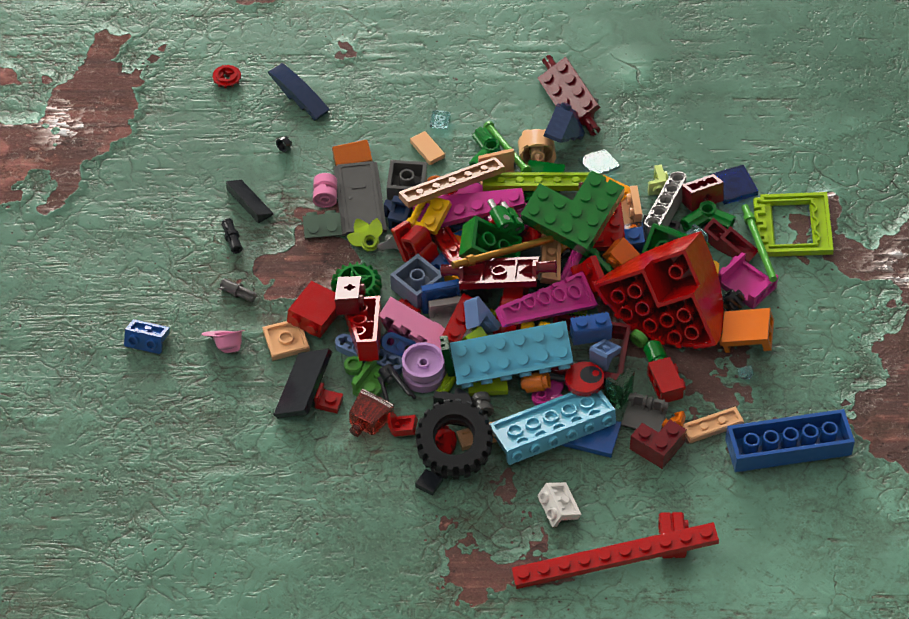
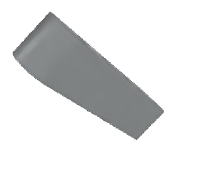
[644,171,687,239]

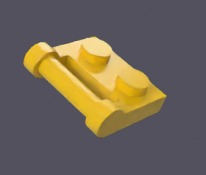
[406,197,452,235]

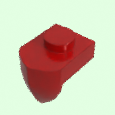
[387,412,418,437]

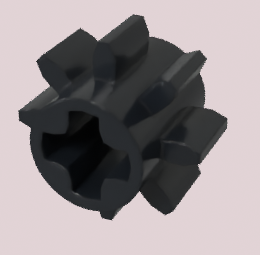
[722,289,746,311]

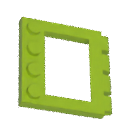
[753,192,834,257]

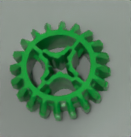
[331,261,382,297]

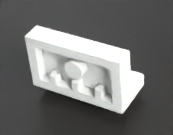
[538,482,582,527]

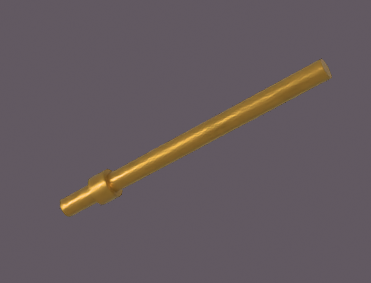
[451,235,554,269]

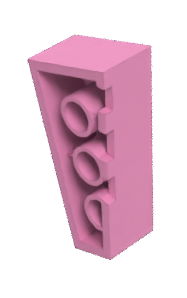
[379,296,445,349]

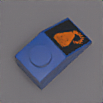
[624,221,646,254]

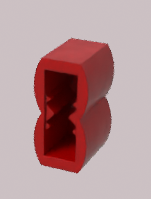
[401,225,439,263]

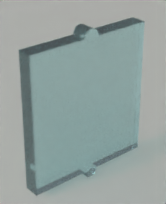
[578,149,620,175]

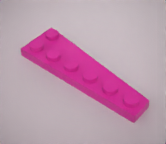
[412,188,526,228]
[495,272,598,328]

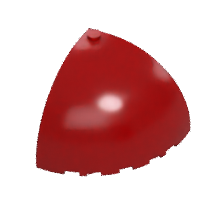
[594,231,724,349]

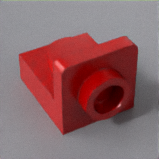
[314,383,344,414]

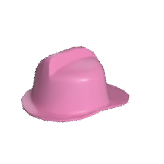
[202,330,245,353]

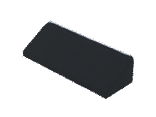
[226,180,274,224]

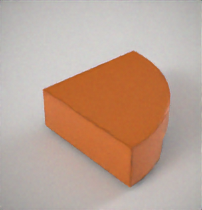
[662,411,686,427]

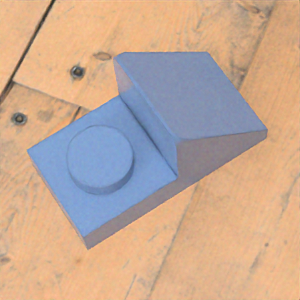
[464,296,501,334]
[589,339,622,371]

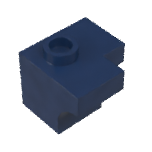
[384,195,413,230]

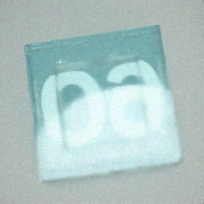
[430,110,451,129]

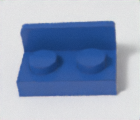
[124,319,170,354]

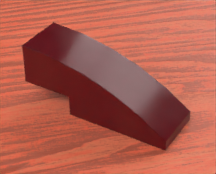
[701,218,758,263]

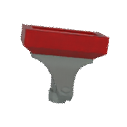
[377,220,412,262]

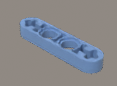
[335,334,402,374]

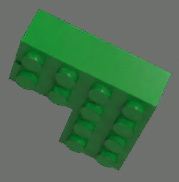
[521,170,625,257]

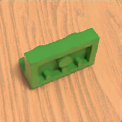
[351,360,388,404]

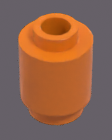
[521,372,551,393]

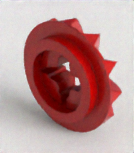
[212,65,241,88]

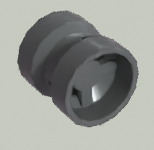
[471,392,494,417]

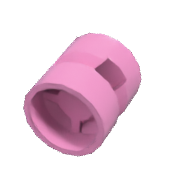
[313,173,337,208]

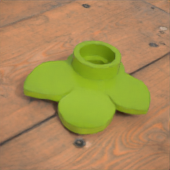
[347,218,383,252]

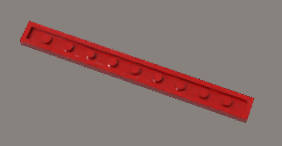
[512,522,719,589]

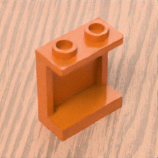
[719,308,774,353]

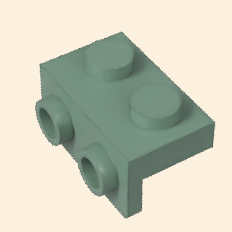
[303,210,342,239]

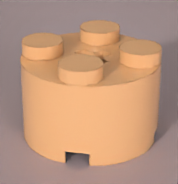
[518,129,556,165]

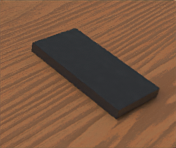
[273,348,333,419]

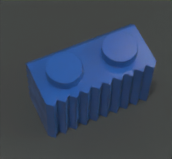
[570,312,612,346]

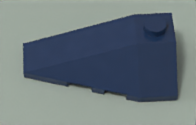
[543,102,585,143]

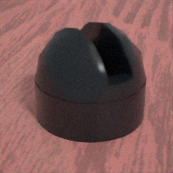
[276,136,292,152]

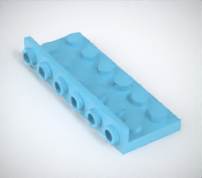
[450,321,574,388]
[489,390,616,465]

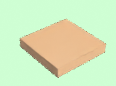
[262,321,310,361]

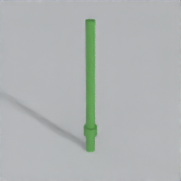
[741,204,777,282]

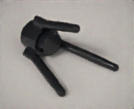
[377,364,416,405]

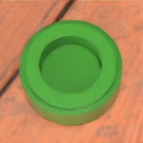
[630,329,649,348]
[344,356,363,376]

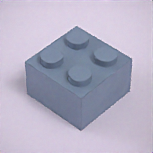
[390,254,444,309]

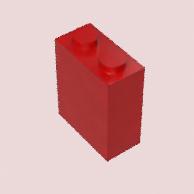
[287,281,338,338]

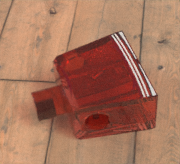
[349,388,394,437]

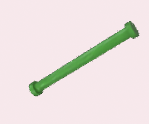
[483,121,532,172]

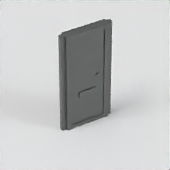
[333,161,387,237]

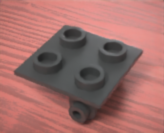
[621,392,669,432]

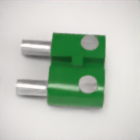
[487,199,525,234]

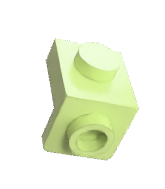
[648,164,668,196]

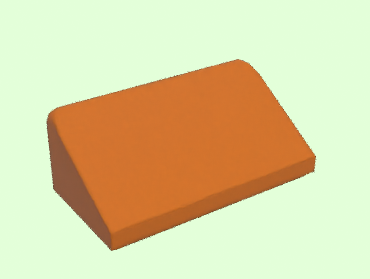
[332,140,372,166]

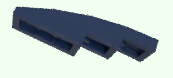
[268,63,330,121]

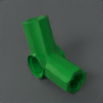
[469,127,501,166]
[680,201,736,233]

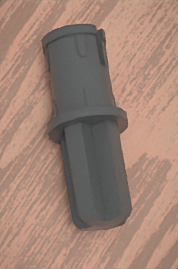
[220,278,257,302]

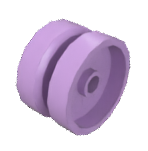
[402,342,445,393]

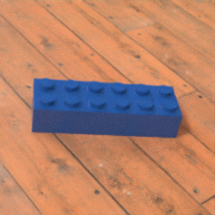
[725,409,855,472]

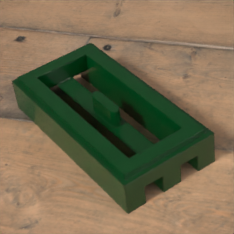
[440,335,455,377]

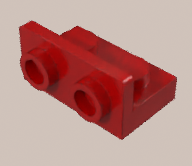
[570,255,604,299]

